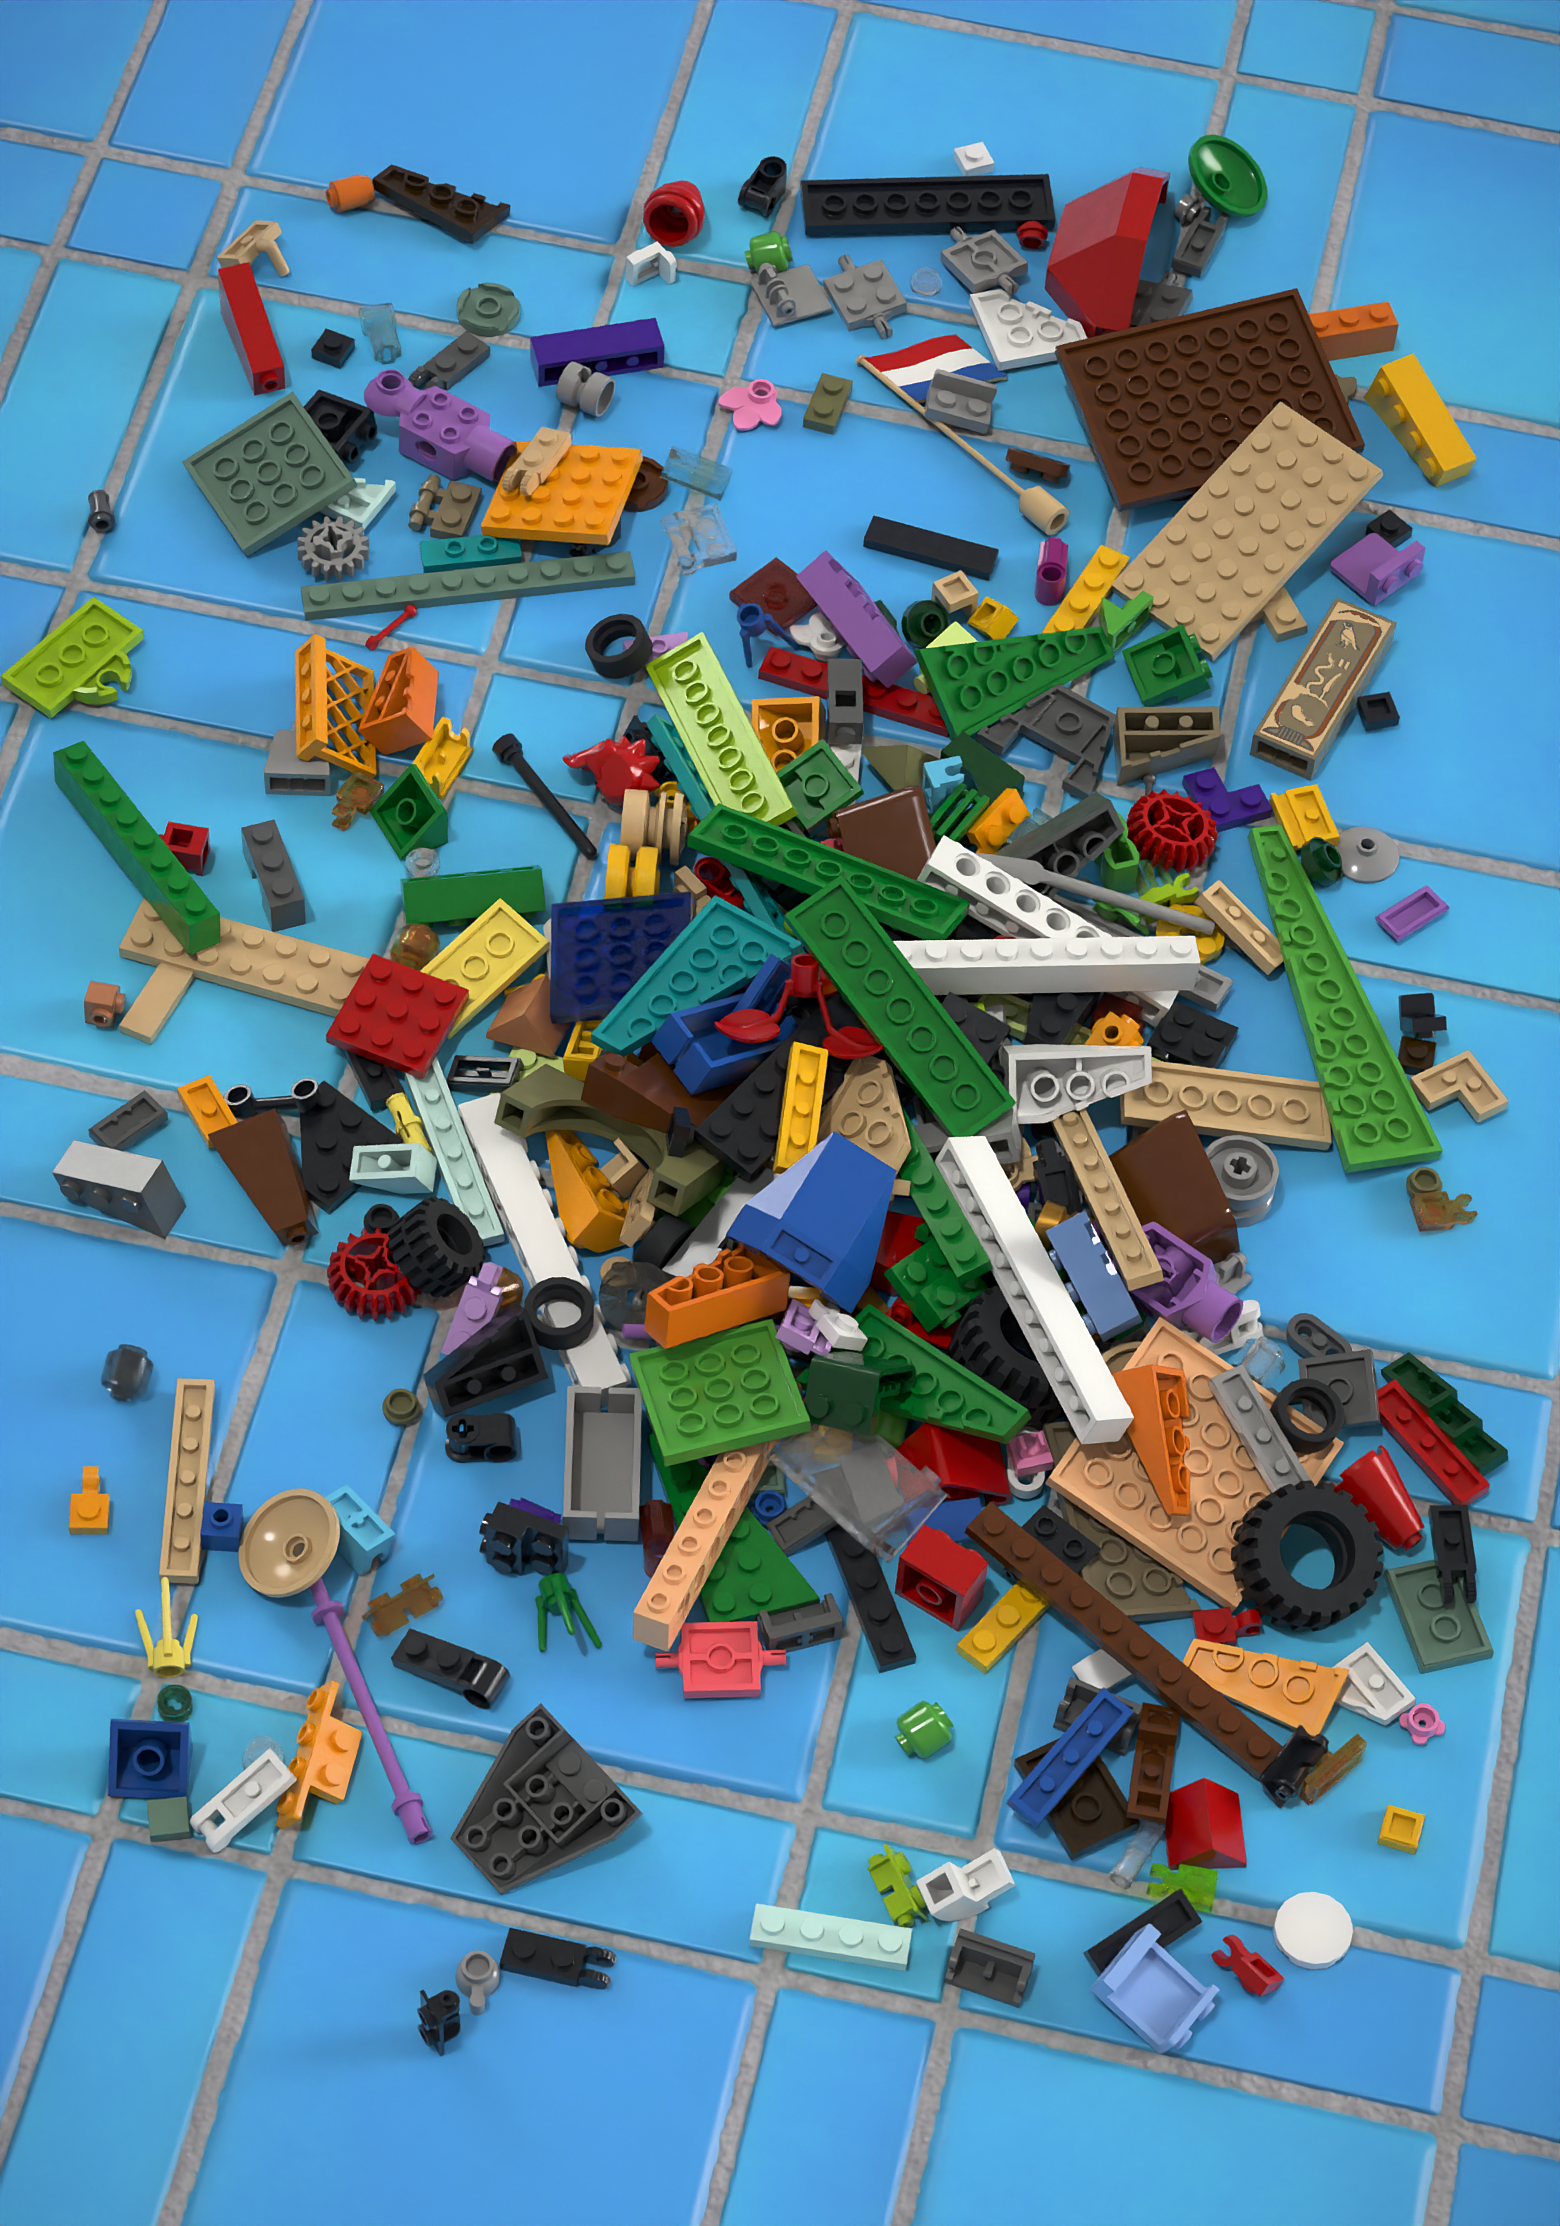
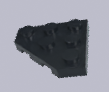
[300,1081,403,1215]

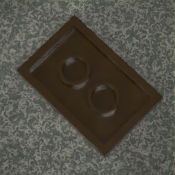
[1014,1738,1140,1860]

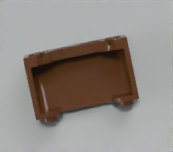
[827,785,936,880]
[1108,1110,1240,1264]

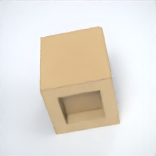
[931,570,979,619]
[600,1138,648,1198]

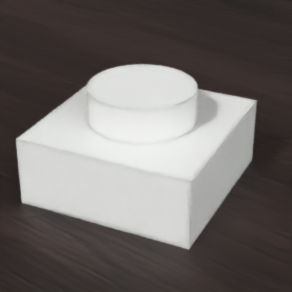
[953,142,994,176]

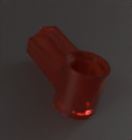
[639,1499,675,1578]

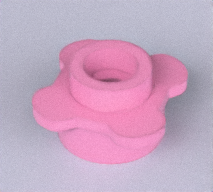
[1399,1703,1445,1745]

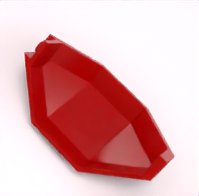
[1044,167,1171,338]

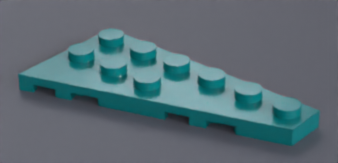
[591,895,803,1057]

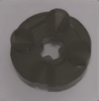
[598,1261,668,1332]

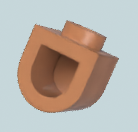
[84,981,126,1028]

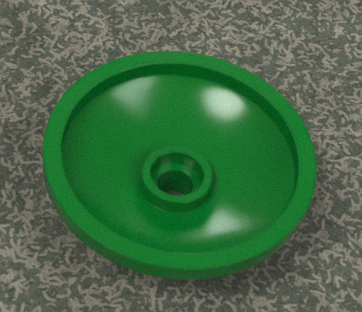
[1188,135,1267,217]

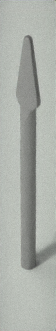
[975,852,1215,935]

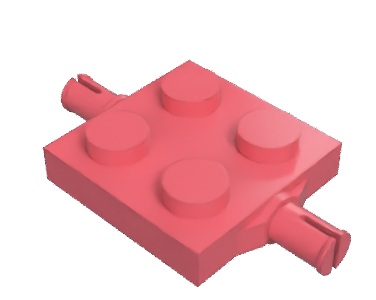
[655,1621,786,1698]

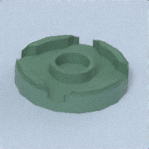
[456,283,520,337]

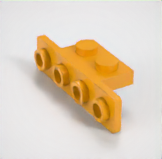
[276,1680,363,1829]

